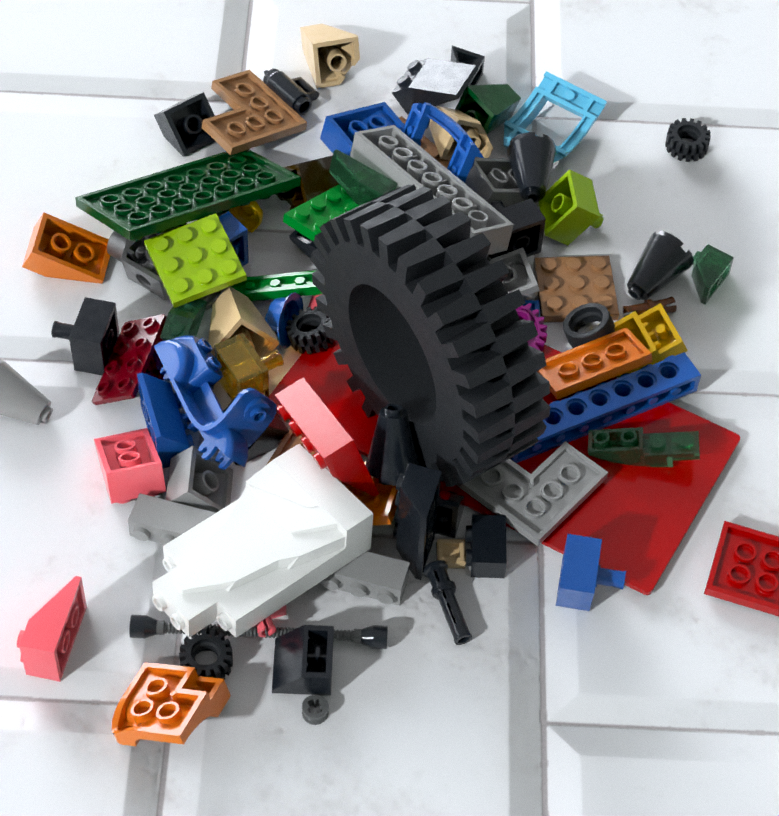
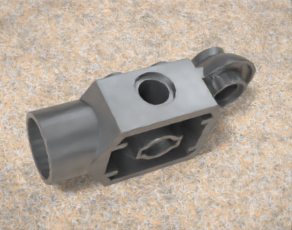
[107,231,221,311]

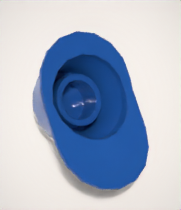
[265,292,303,349]

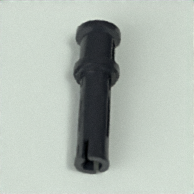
[423,560,472,645]

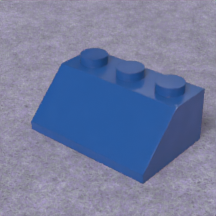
[137,373,194,469]

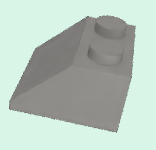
[166,446,233,513]

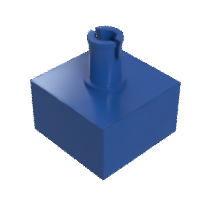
[555,534,626,611]

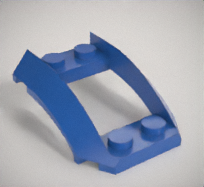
[402,102,484,183]

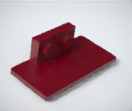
[92,314,167,405]

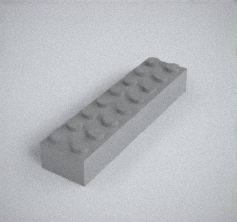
[350,125,514,255]

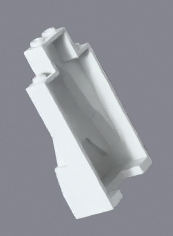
[152,444,373,638]

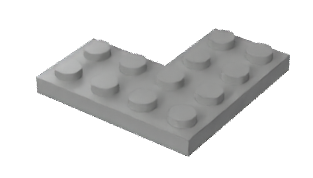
[456,441,608,546]

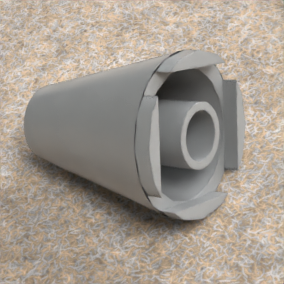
[0,359,53,425]

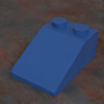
[320,102,405,168]

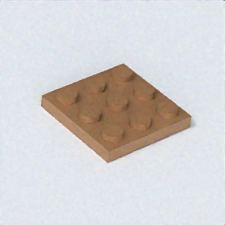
[534,256,619,322]

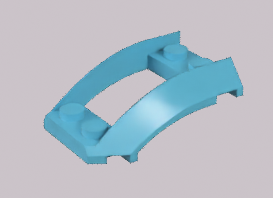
[504,71,607,163]

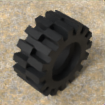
[665,118,711,162]
[286,307,334,354]
[179,629,233,680]

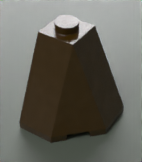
[275,153,350,210]

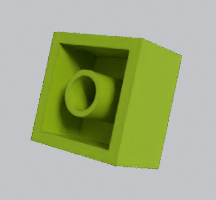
[538,170,604,246]

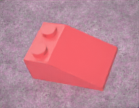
[94,428,166,504]
[17,576,87,682]

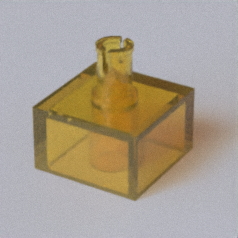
[214,333,284,400]

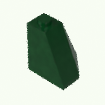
[455,84,521,134]

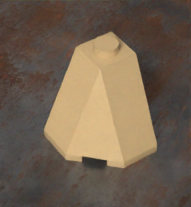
[300,24,360,89]
[429,106,493,161]
[208,286,279,368]

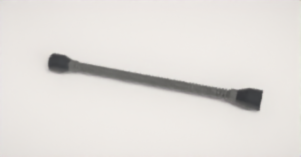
[129,615,388,649]

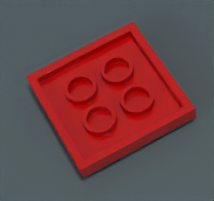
[704,521,779,616]

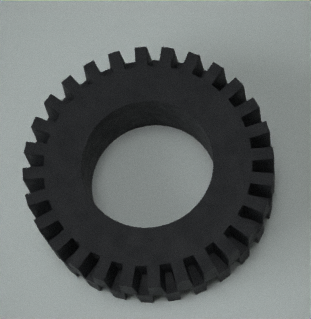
[311,184,550,487]

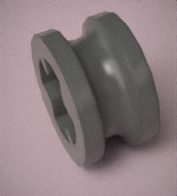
[302,695,329,725]

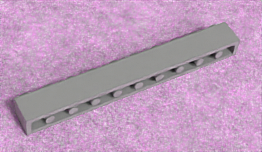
[128,493,410,605]

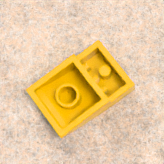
[614,303,688,377]

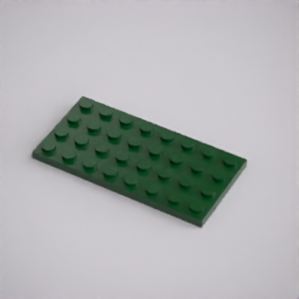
[75,149,301,241]

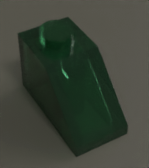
[691,244,734,305]
[160,299,208,341]

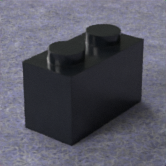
[465,514,507,578]

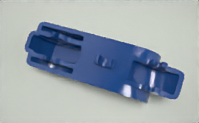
[154,335,277,470]

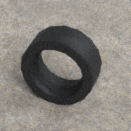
[563,303,615,348]

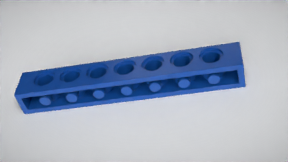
[510,352,701,463]

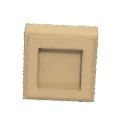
[436,539,466,569]

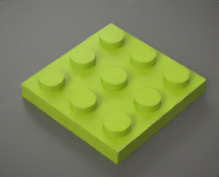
[144,213,247,308]

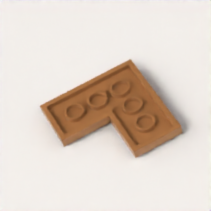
[202,69,307,155]

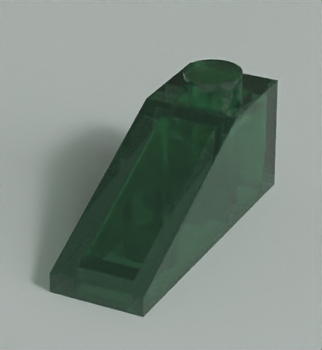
[329,149,397,205]

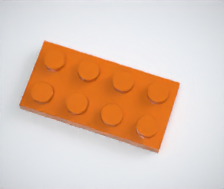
[537,327,652,400]

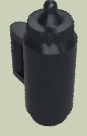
[263,68,319,115]

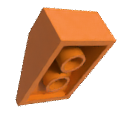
[22,212,110,284]

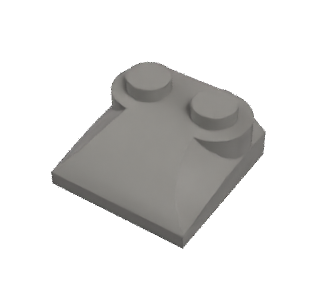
[488,248,540,300]

